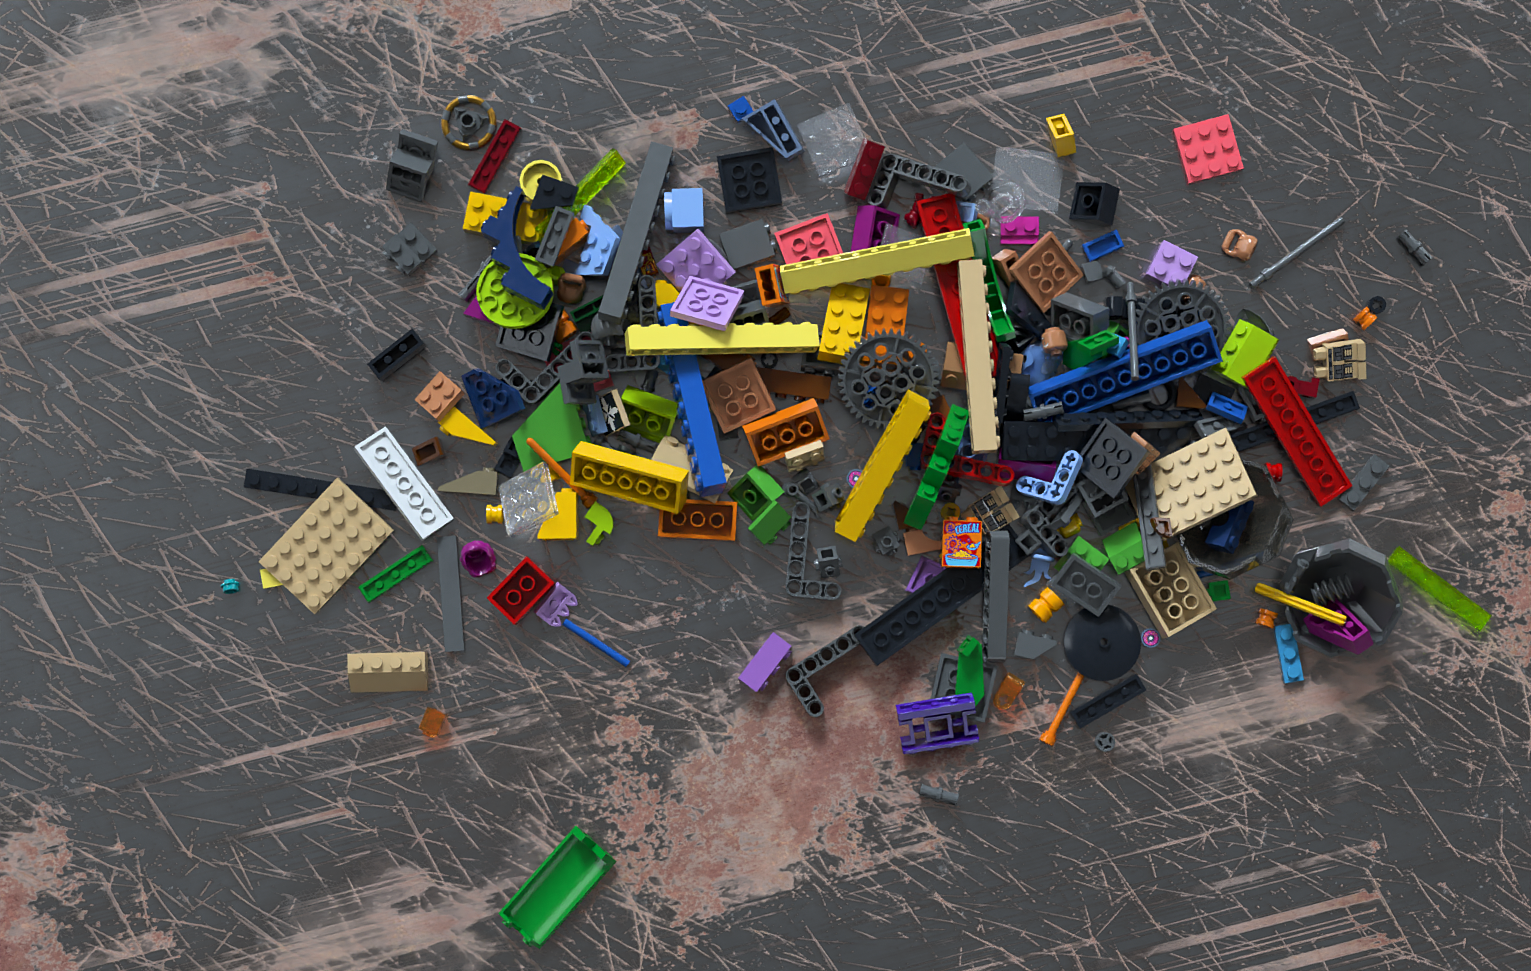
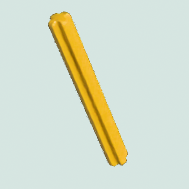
[1255,583,1347,626]

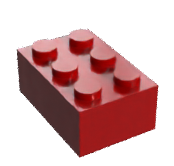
[487,556,556,625]

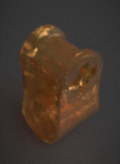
[993,672,1025,709]

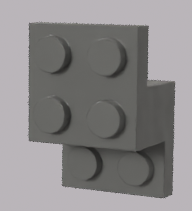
[386,129,438,202]
[730,279,769,325]
[557,340,609,404]
[1075,478,1135,536]

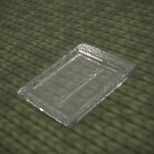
[989,147,1065,212]

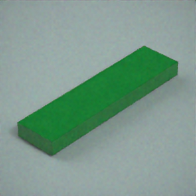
[358,545,433,603]

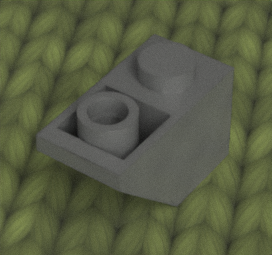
[1013,630,1057,659]

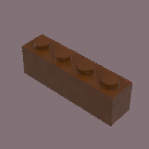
[757,367,832,404]

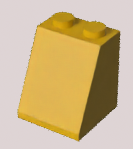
[537,488,579,541]

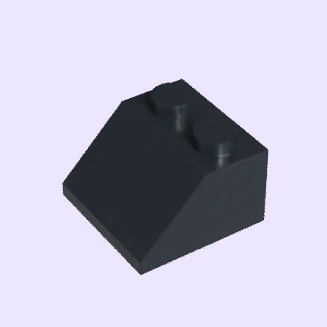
[1069,182,1120,226]

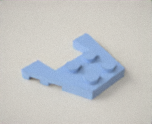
[562,205,621,276]

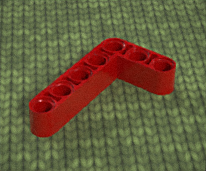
[920,413,1014,487]

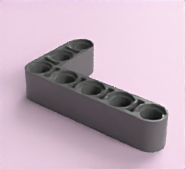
[867,154,971,209]
[605,275,660,372]
[495,332,594,405]
[1021,471,1088,558]
[786,502,841,600]
[786,625,864,717]

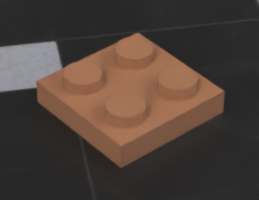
[414,371,465,422]

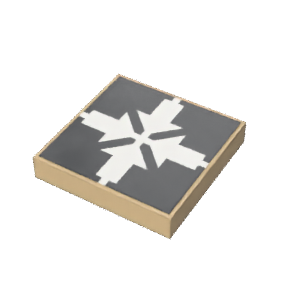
[599,389,630,437]

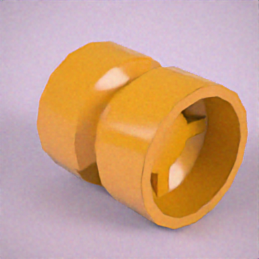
[1028,587,1065,623]

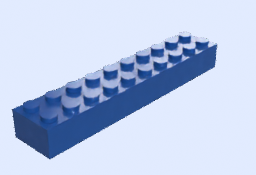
[657,302,727,497]
[1028,320,1223,421]

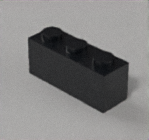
[367,329,427,381]

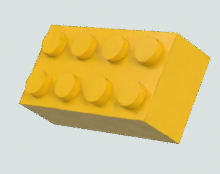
[463,191,547,245]
[817,283,870,364]

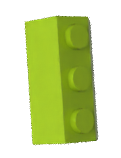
[1211,319,1279,389]
[621,385,679,443]

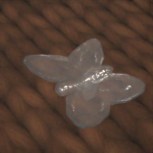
[1039,342,1065,375]

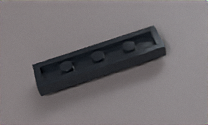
[993,343,1013,423]
[1070,674,1146,729]

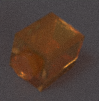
[419,707,447,738]

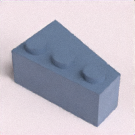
[742,99,805,161]

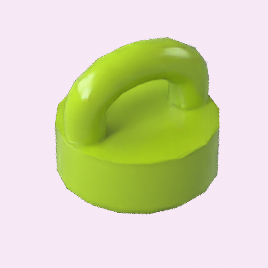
[547,266,565,285]

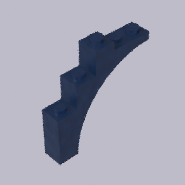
[481,186,553,310]

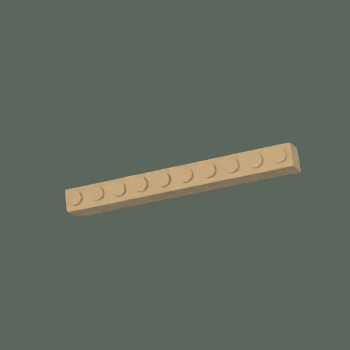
[957,259,1000,454]

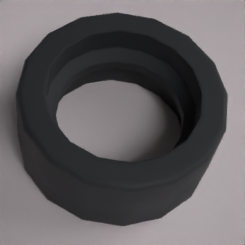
[1139,380,1177,411]

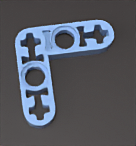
[1016,450,1083,505]

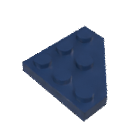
[461,368,525,429]

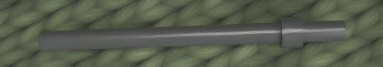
[1249,217,1345,289]
[1125,282,1139,381]

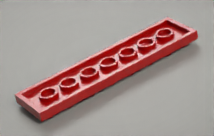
[1241,356,1352,507]

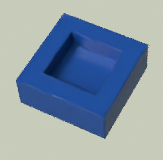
[728,96,754,123]

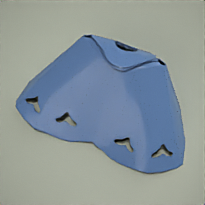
[1021,340,1063,386]

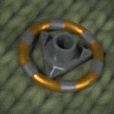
[441,95,496,150]

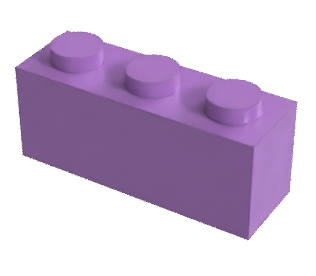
[738,632,792,692]

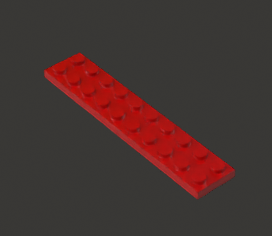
[916,193,998,381]

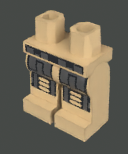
[1313,339,1367,381]
[960,486,1020,537]

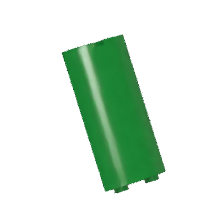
[499,826,617,949]

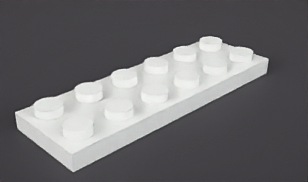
[354,426,454,541]

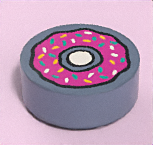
[846,469,862,488]
[1140,628,1160,648]

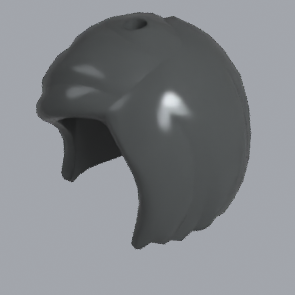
[591,313,625,346]

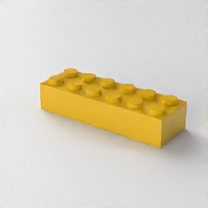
[570,441,689,514]

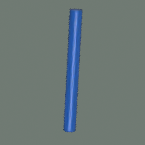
[562,619,630,667]

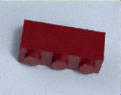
[844,138,885,201]

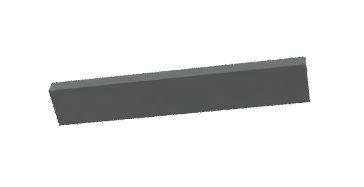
[1133,463,1167,571]
[437,536,465,652]

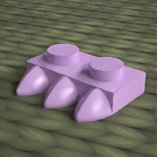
[533,582,578,627]

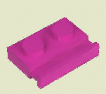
[1000,216,1039,245]

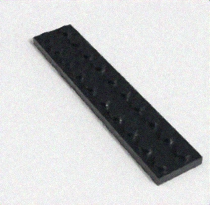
[1001,421,1191,462]
[854,524,1031,666]

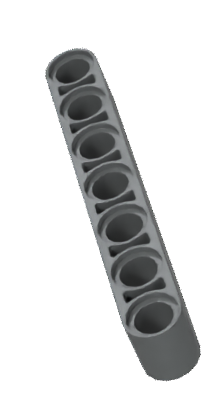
[982,531,1010,663]

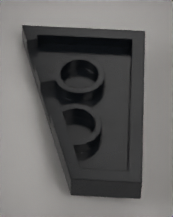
[1005,280,1051,340]

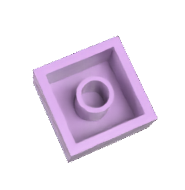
[1144,240,1198,286]

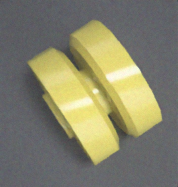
[520,160,563,203]

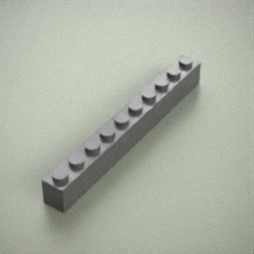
[598,141,676,325]

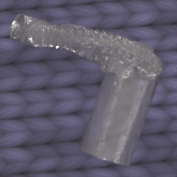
[975,178,1025,224]

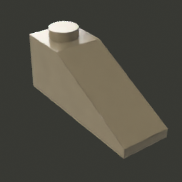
[438,468,499,496]

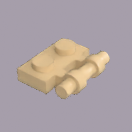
[785,440,825,473]

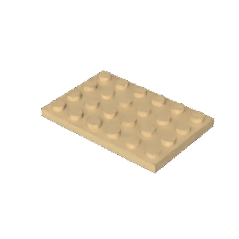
[1125,428,1258,541]
[259,478,394,614]

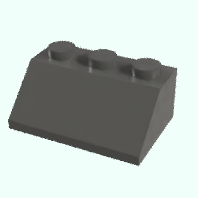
[1051,292,1109,341]

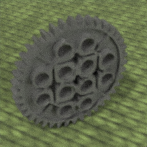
[1135,279,1231,379]
[838,328,939,429]

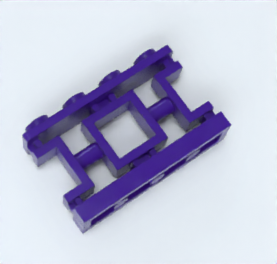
[896,693,980,754]

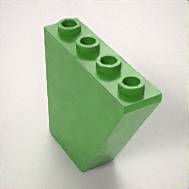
[512,382,592,472]

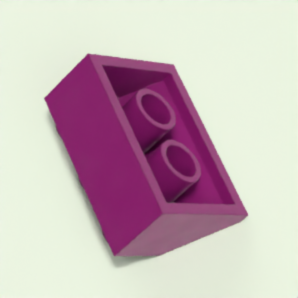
[851,205,900,252]
[996,447,1056,483]

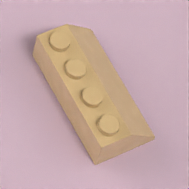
[651,435,733,503]
[347,652,428,693]

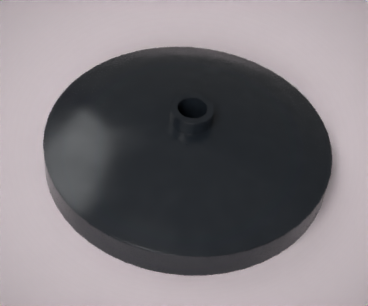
[1063,604,1141,681]

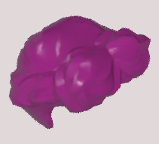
[460,540,496,578]

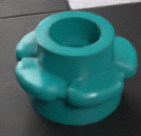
[221,579,240,594]

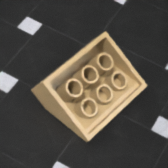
[1124,542,1217,639]

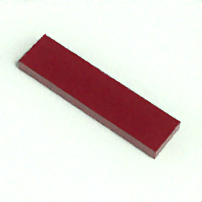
[468,119,522,194]

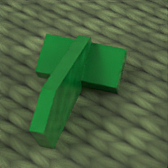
[1063,330,1119,370]
[955,635,984,707]

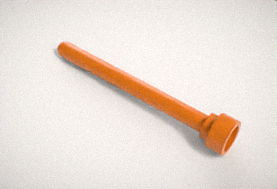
[526,438,598,509]
[1039,673,1084,747]

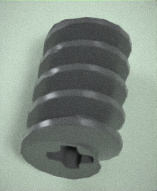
[1311,573,1355,606]

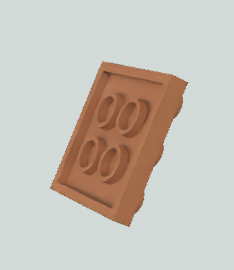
[1008,231,1084,313]
[702,357,776,434]

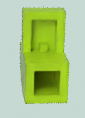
[585,501,614,547]

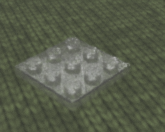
[797,102,865,178]
[498,462,559,538]

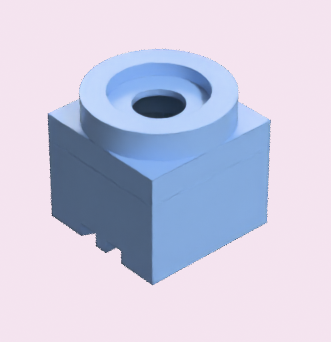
[664,188,704,233]

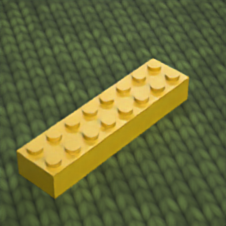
[835,389,931,542]

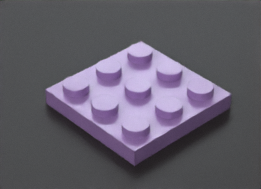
[656,229,735,292]
[670,276,744,331]

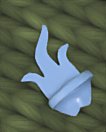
[1024,548,1054,587]

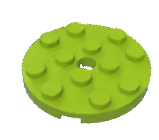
[476,253,554,329]

